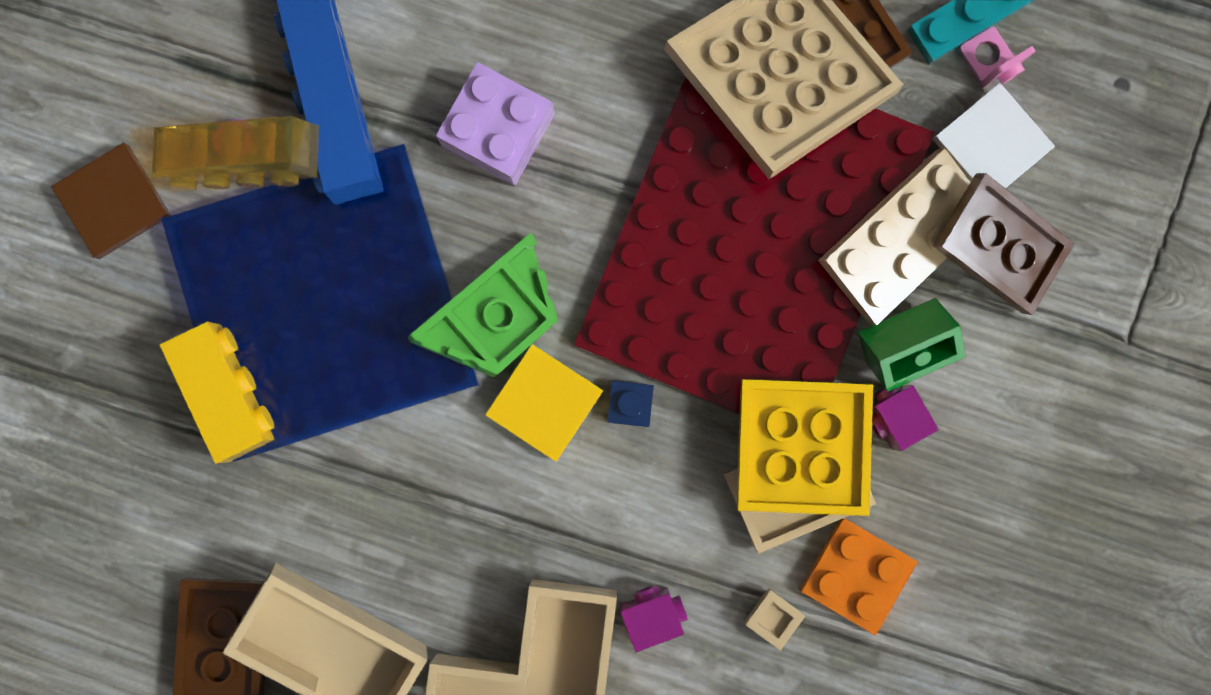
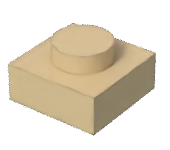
[744,588,805,651]

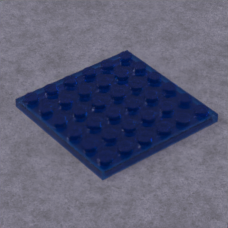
[161,144,480,462]

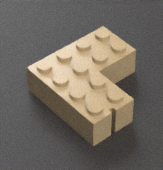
[223,563,428,695]
[426,579,617,695]

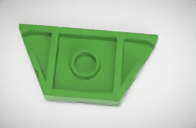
[408,233,558,377]

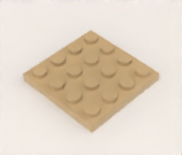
[664,0,904,179]

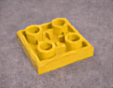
[485,344,603,462]

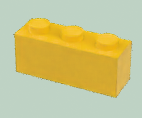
[159,322,275,464]

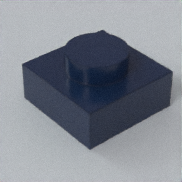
[607,381,654,427]

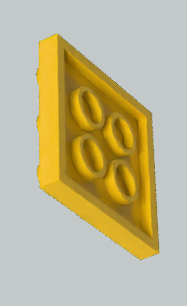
[736,379,873,516]

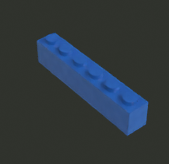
[272,0,384,205]

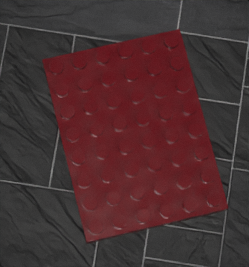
[574,77,934,414]

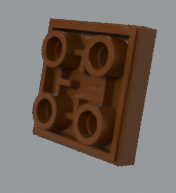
[51,142,171,259]

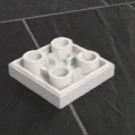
[932,83,1055,188]

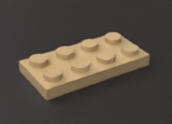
[818,148,970,325]

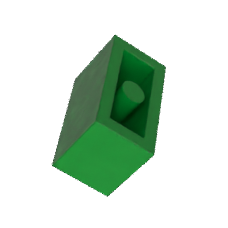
[858,298,966,392]

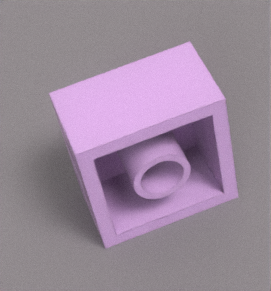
[436,62,555,186]

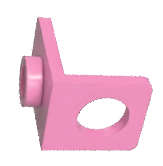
[959,27,1036,88]

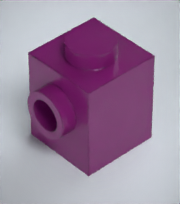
[872,385,939,451]
[620,585,688,653]

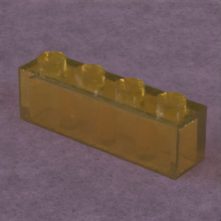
[152,116,319,191]

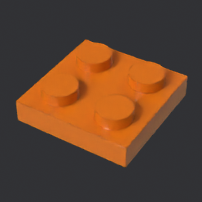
[799,518,918,636]

